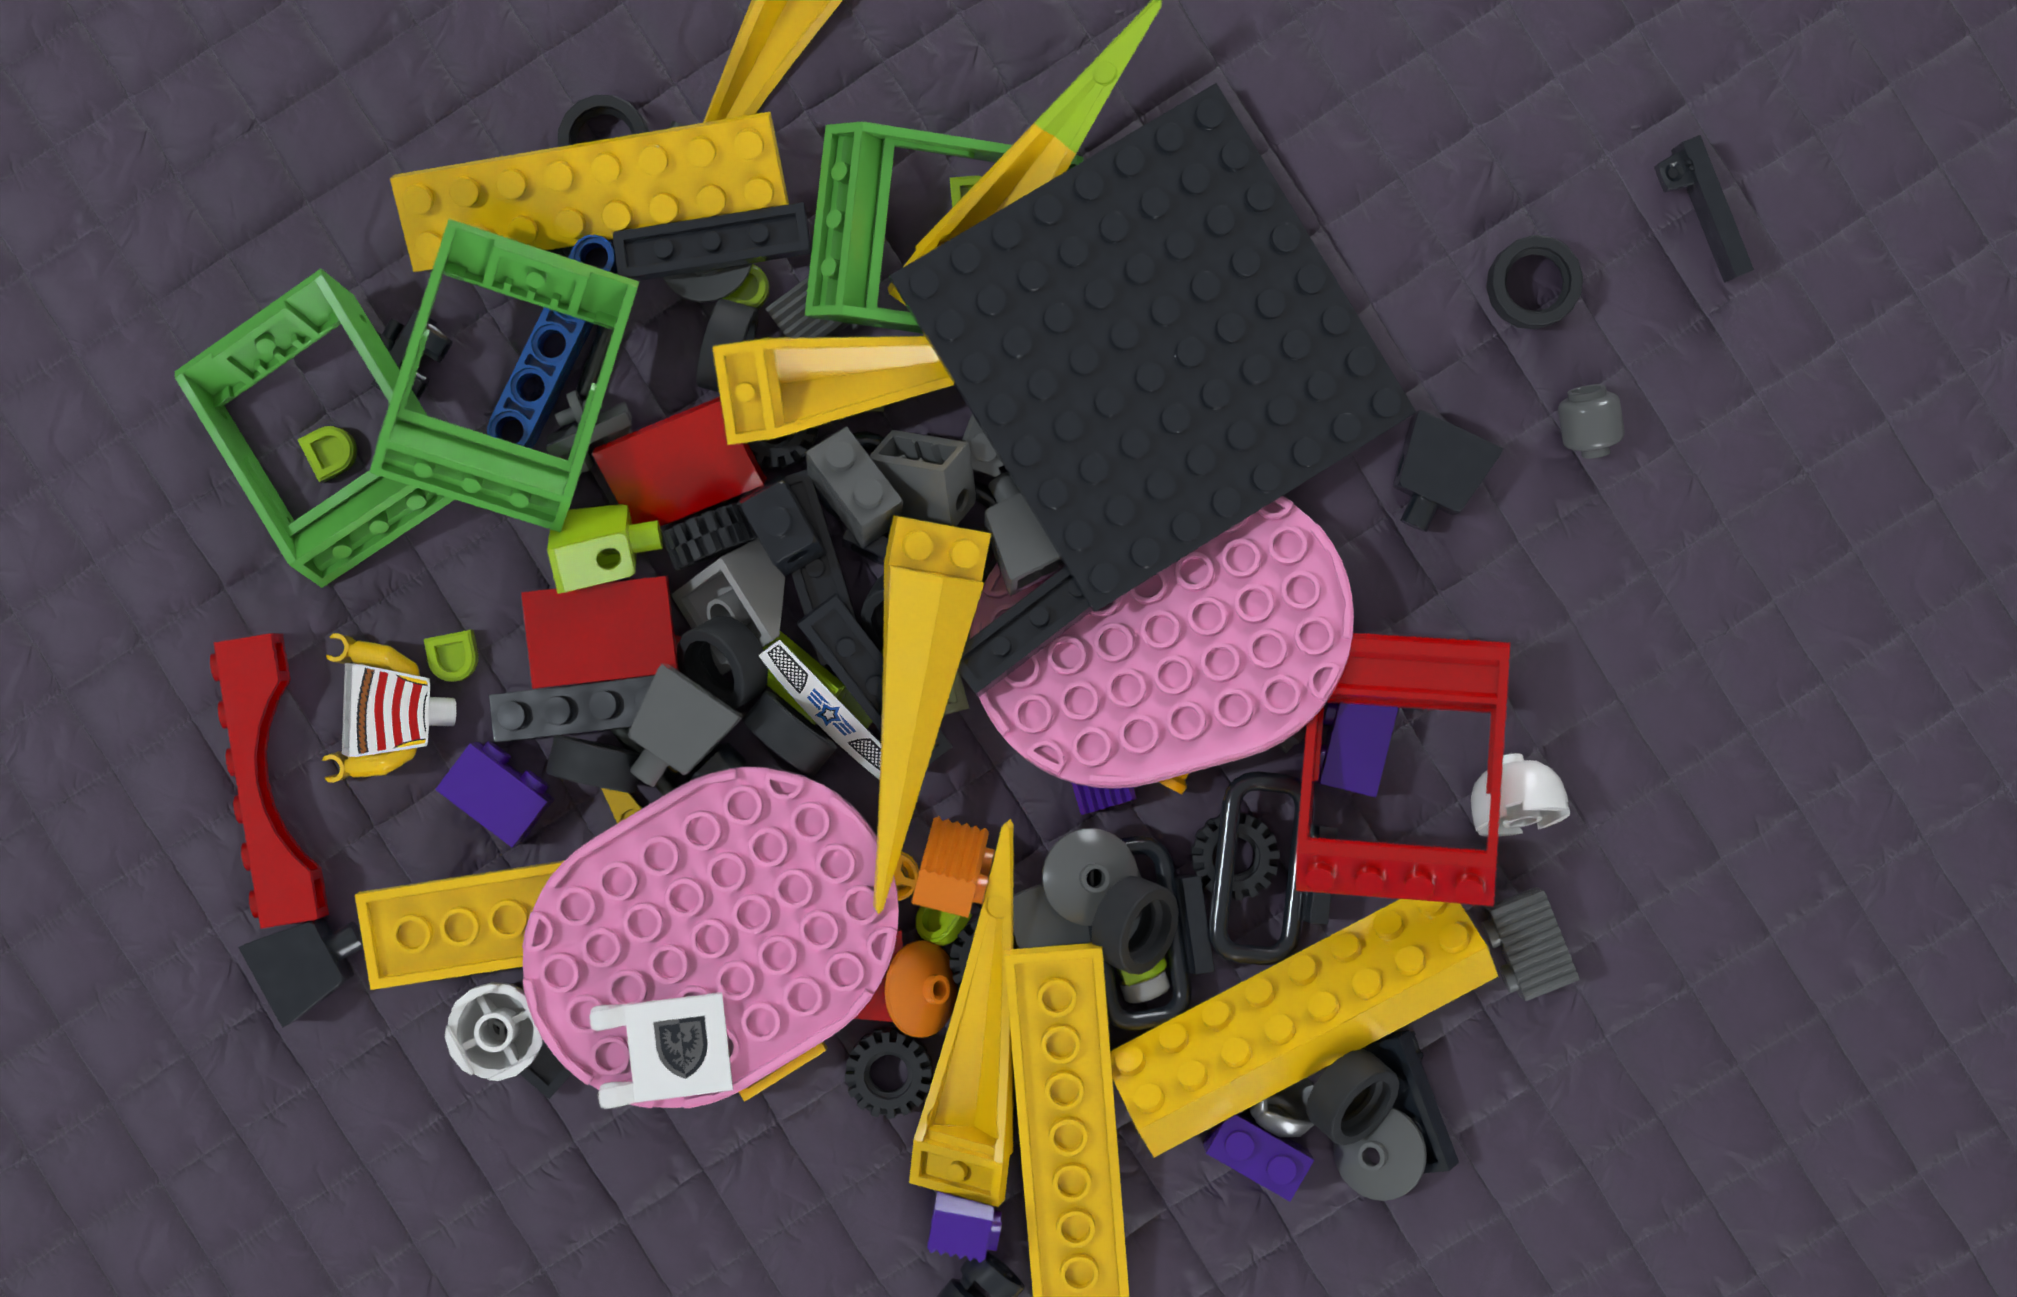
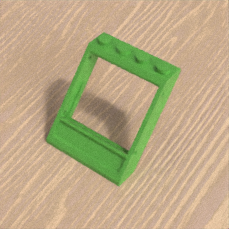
[804,122,1083,334]
[370,219,639,532]
[175,269,455,588]

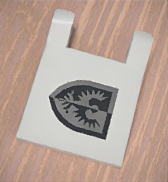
[589,992,733,1109]

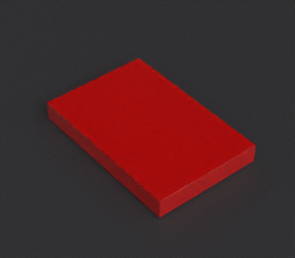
[592,396,766,526]
[521,576,679,689]

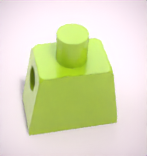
[547,504,663,594]

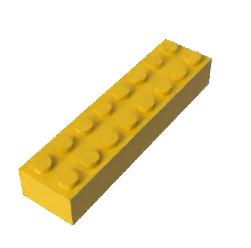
[1110,899,1498,1157]

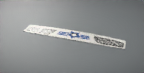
[758,640,881,780]

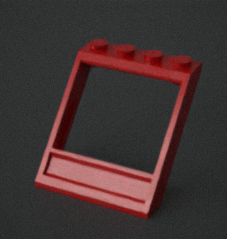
[1296,633,1511,906]

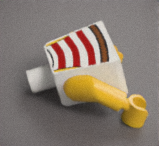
[322,633,456,783]

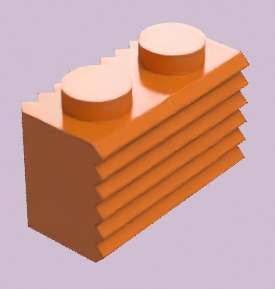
[911,816,995,918]

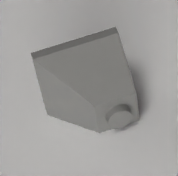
[671,538,785,675]

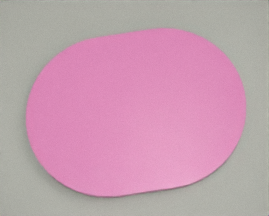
[970,496,1354,789]
[522,767,899,1109]

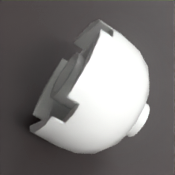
[1471,753,1570,836]
[445,982,544,1081]

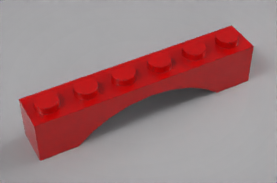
[210,633,329,929]

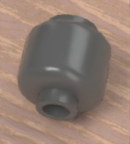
[1558,384,1625,459]

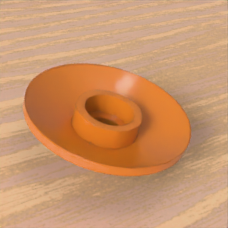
[885,940,957,1038]

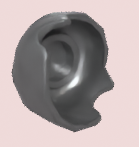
[1249,1077,1314,1137]

